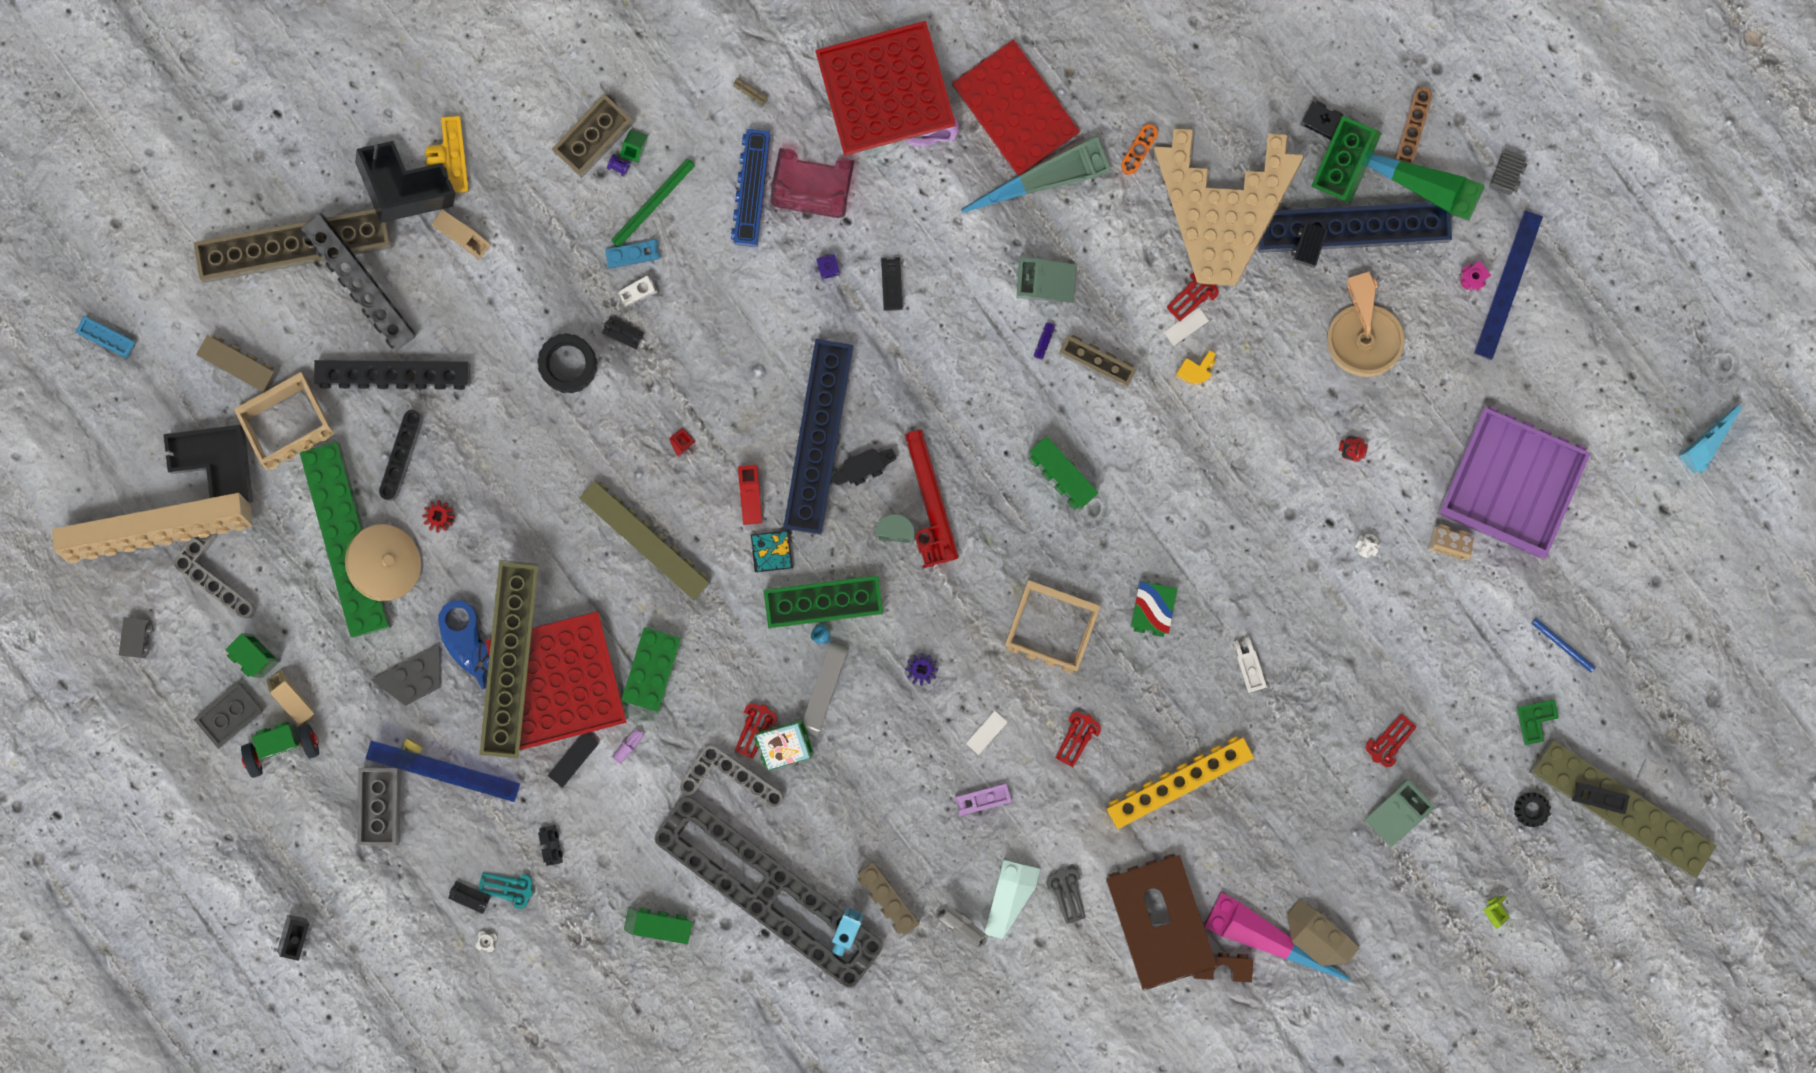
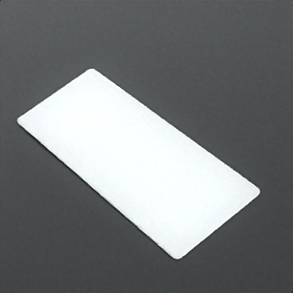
[1164,308,1209,346]
[966,711,1007,755]

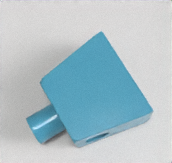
[832,907,864,956]

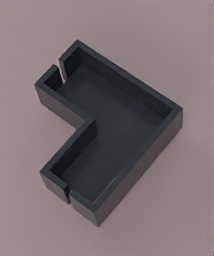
[355,141,455,223]
[163,425,253,503]

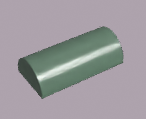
[875,514,914,544]

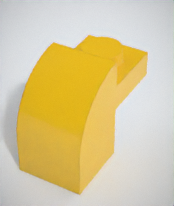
[1175,350,1217,385]

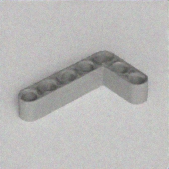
[174,533,256,618]
[680,746,783,807]

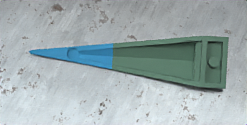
[961,135,1111,212]

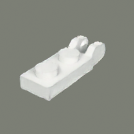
[1233,637,1267,693]

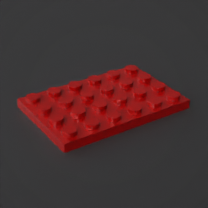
[952,40,1080,176]

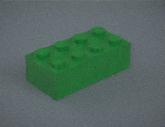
[1311,116,1382,204]
[1028,436,1098,511]
[621,627,682,712]

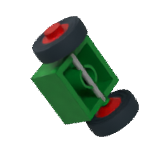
[241,722,319,778]

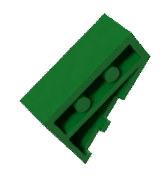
[624,907,693,944]

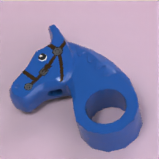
[438,600,489,689]

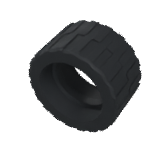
[537,333,598,394]

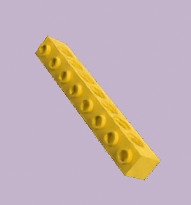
[1106,736,1254,830]

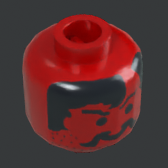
[1339,435,1368,462]

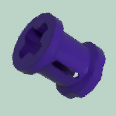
[607,154,631,177]

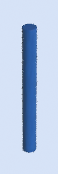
[1531,618,1596,673]

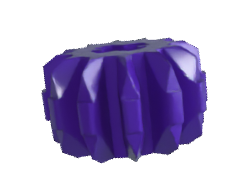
[905,653,938,686]

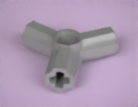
[936,903,988,949]

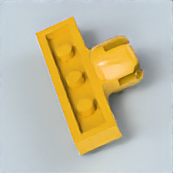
[425,116,469,194]

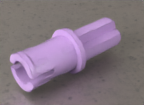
[611,729,644,764]

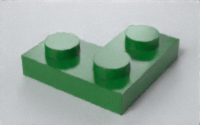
[1516,700,1559,745]

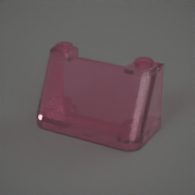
[770,148,855,218]

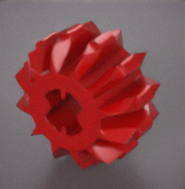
[422,500,455,533]

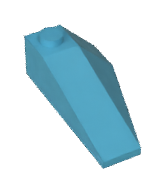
[1678,404,1742,473]

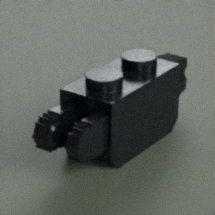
[832,449,897,486]

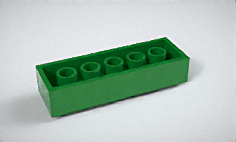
[764,576,883,629]

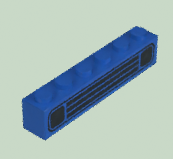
[731,129,770,247]

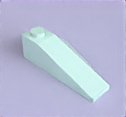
[985,859,1040,939]

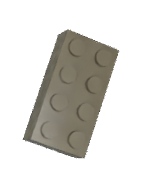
[552,94,634,179]

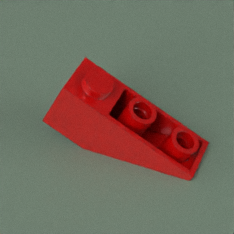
[738,465,762,525]

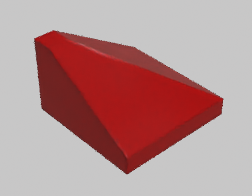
[669,428,695,457]

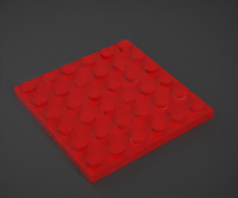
[815,21,956,156]
[485,611,627,750]

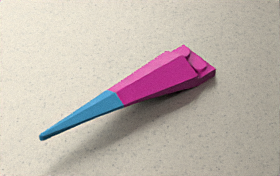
[1204,892,1351,981]

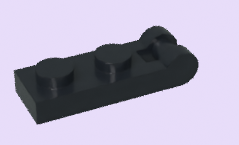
[881,257,903,311]
[1572,782,1630,814]

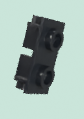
[602,316,645,350]
[538,825,563,866]
[448,881,491,914]

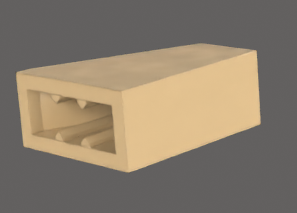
[431,209,491,260]
[266,669,314,726]

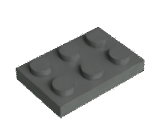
[193,682,263,749]

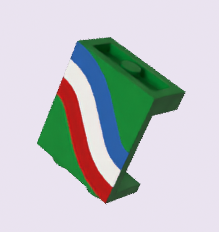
[1130,581,1177,637]

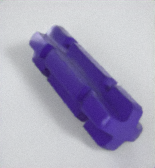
[1034,322,1055,360]

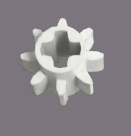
[1355,534,1380,558]

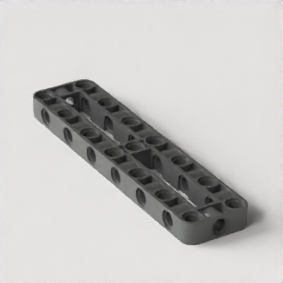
[654,797,882,988]

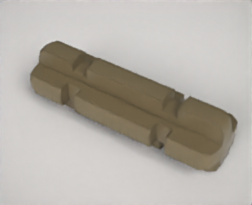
[733,78,768,106]

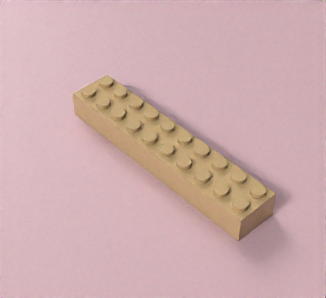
[52,493,253,563]

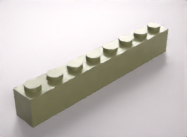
[579,481,710,601]

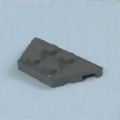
[372,646,441,706]

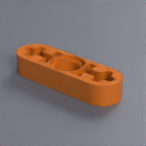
[1121,124,1158,175]

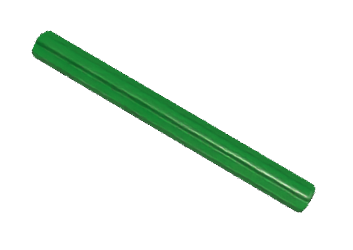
[611,159,695,247]

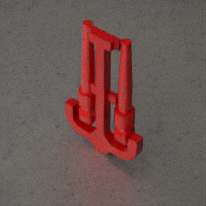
[1166,272,1219,322]
[735,703,777,759]
[1055,712,1101,767]
[1365,714,1416,767]

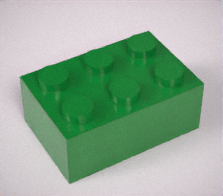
[225,633,280,678]

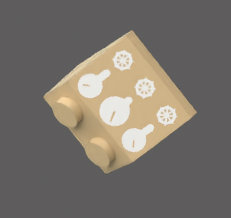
[1427,524,1473,560]

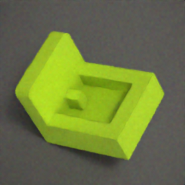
[1483,895,1510,929]

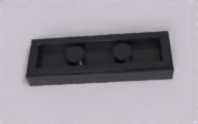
[547,733,600,788]

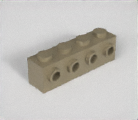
[196,334,277,392]
[1058,335,1137,389]
[857,862,920,936]

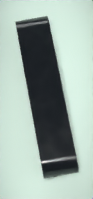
[379,410,423,501]

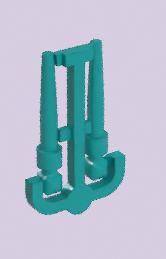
[478,872,533,909]

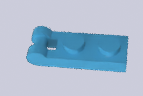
[605,240,661,269]

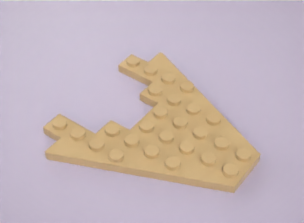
[1154,129,1304,286]

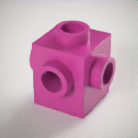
[1459,260,1491,292]

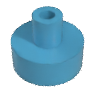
[811,624,830,644]

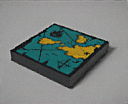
[751,530,793,573]

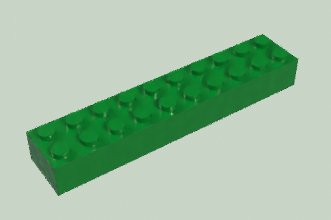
[299,442,391,638]

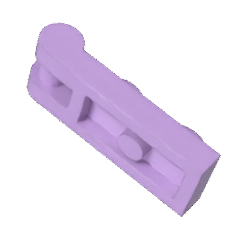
[954,783,1011,816]

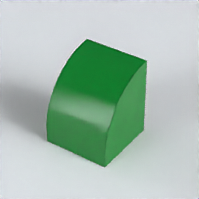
[620,129,648,163]

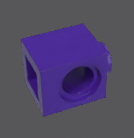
[816,254,840,280]

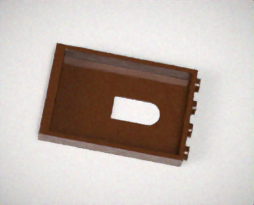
[1106,854,1217,991]

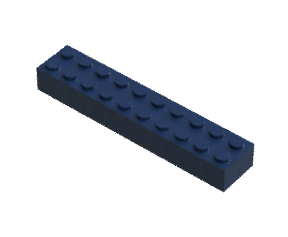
[1258,203,1452,253]
[783,339,854,536]

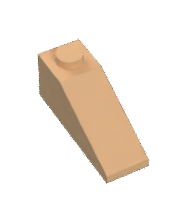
[1347,272,1378,336]

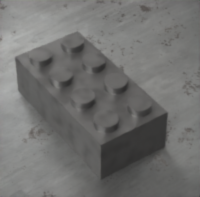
[357,768,401,846]

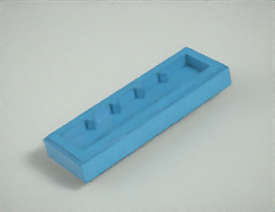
[75,316,136,359]

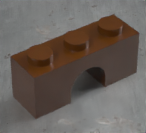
[1192,952,1254,983]

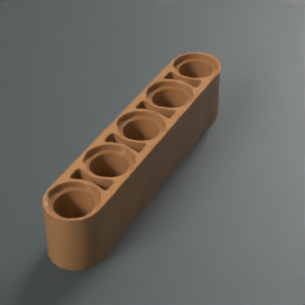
[1395,87,1432,164]

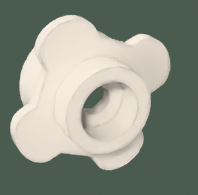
[476,931,497,952]

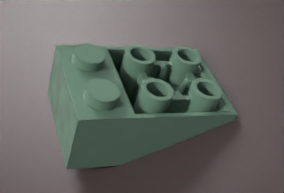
[1016,258,1076,303]
[1364,779,1435,847]

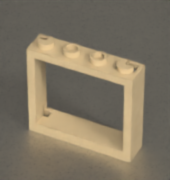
[234,372,335,471]
[1004,580,1101,674]

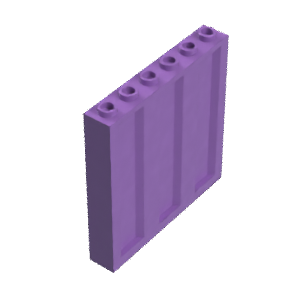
[1437,406,1591,559]

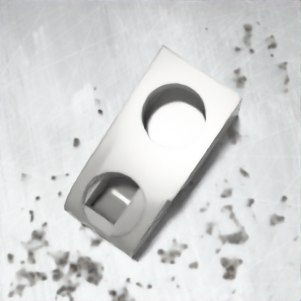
[618,275,658,307]

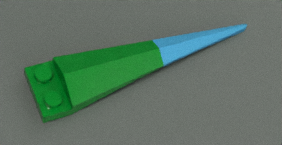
[1368,154,1485,221]

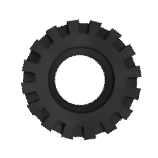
[1514,792,1551,827]

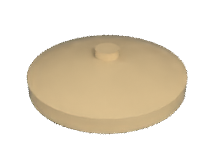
[1327,305,1405,377]
[345,524,421,601]

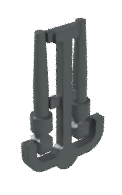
[1046,869,1086,924]

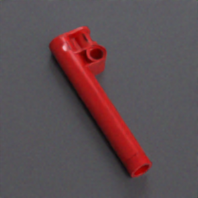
[904,429,959,569]

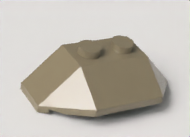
[1287,899,1359,966]

